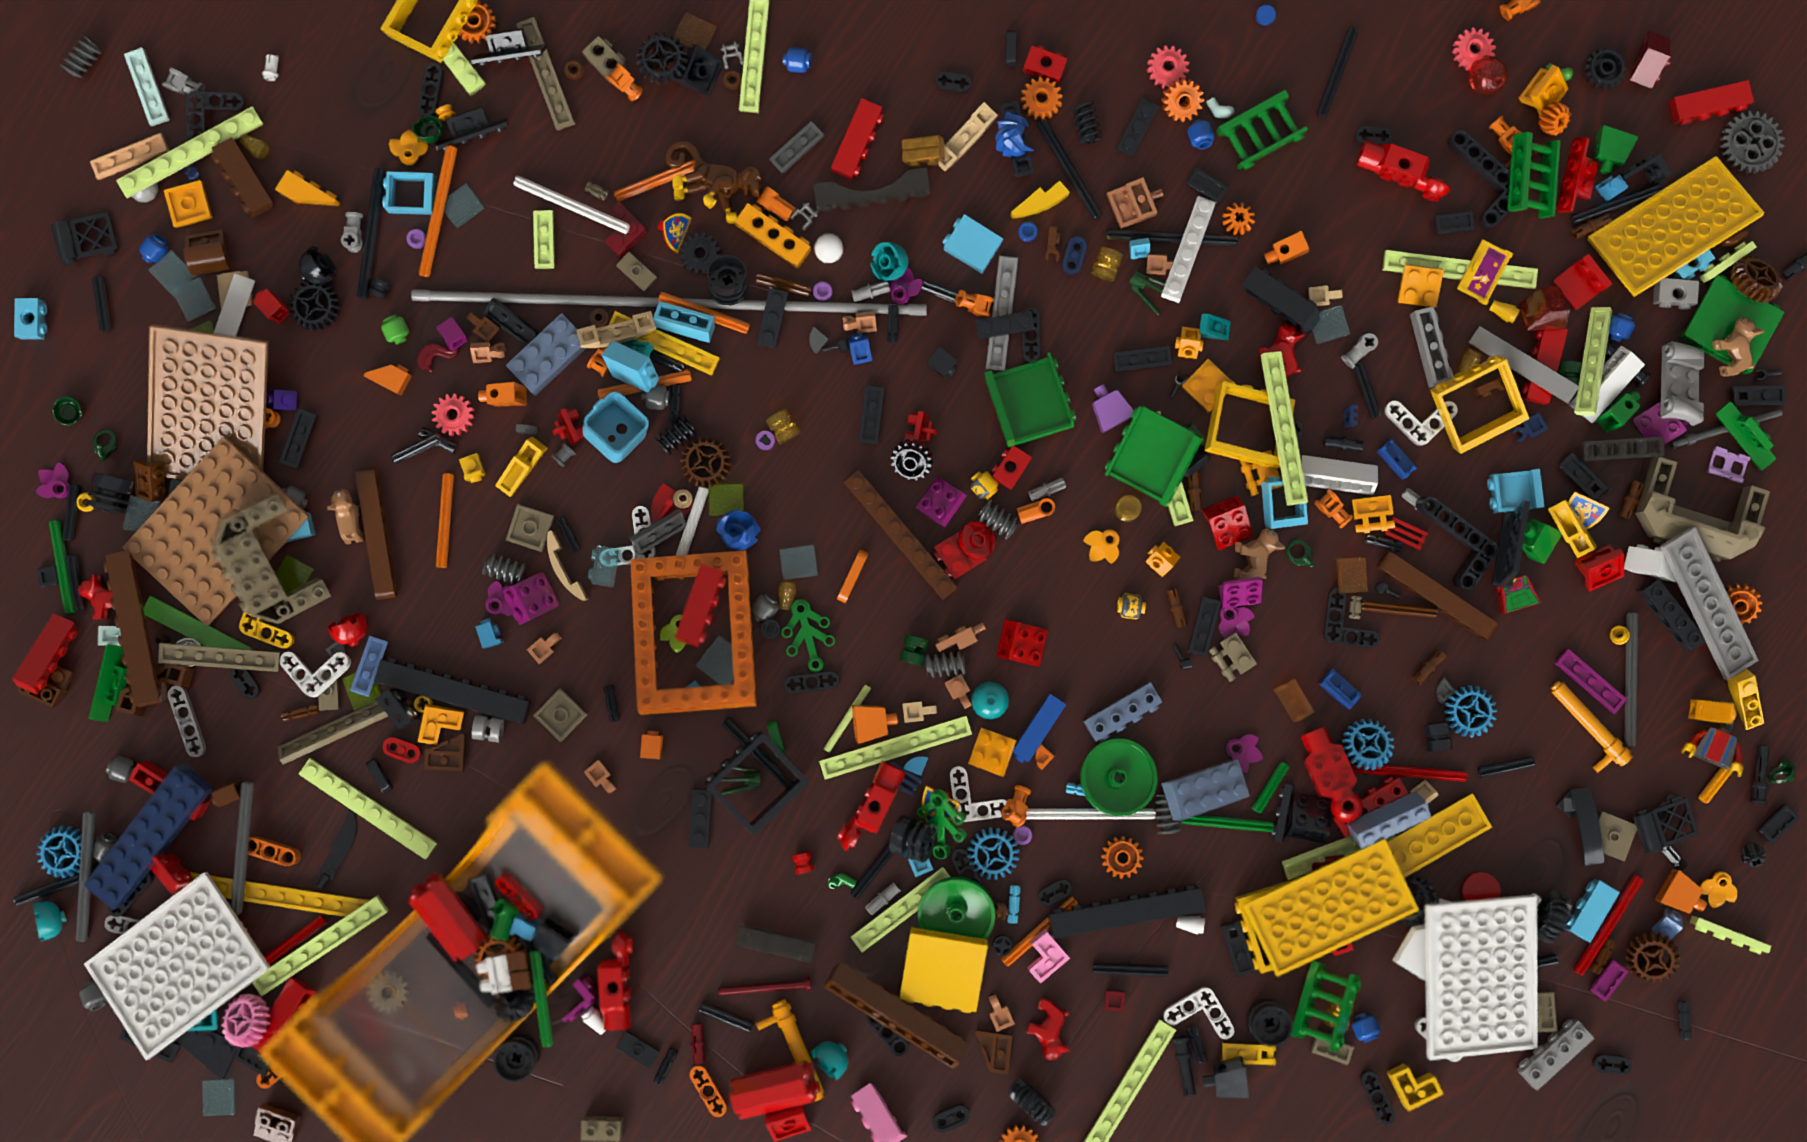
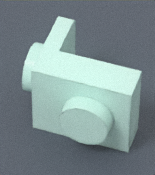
[98,626,121,646]

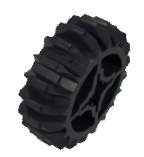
[636,32,688,85]
[288,281,341,332]
[1397,874,1439,927]
[1537,891,1572,943]
[1008,1078,1056,1125]

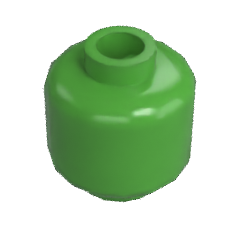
[381,315,410,345]

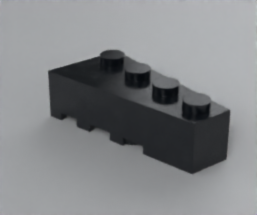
[1242,266,1320,338]

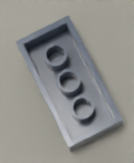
[506,313,586,396]
[1162,759,1250,821]

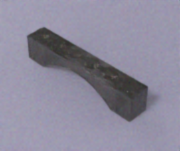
[813,167,930,212]

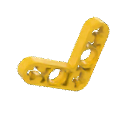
[239,612,295,648]

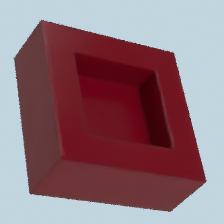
[1104,990,1125,1012]

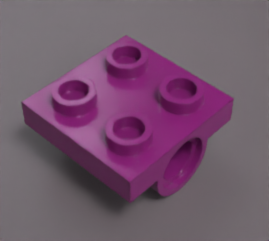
[916,477,967,527]

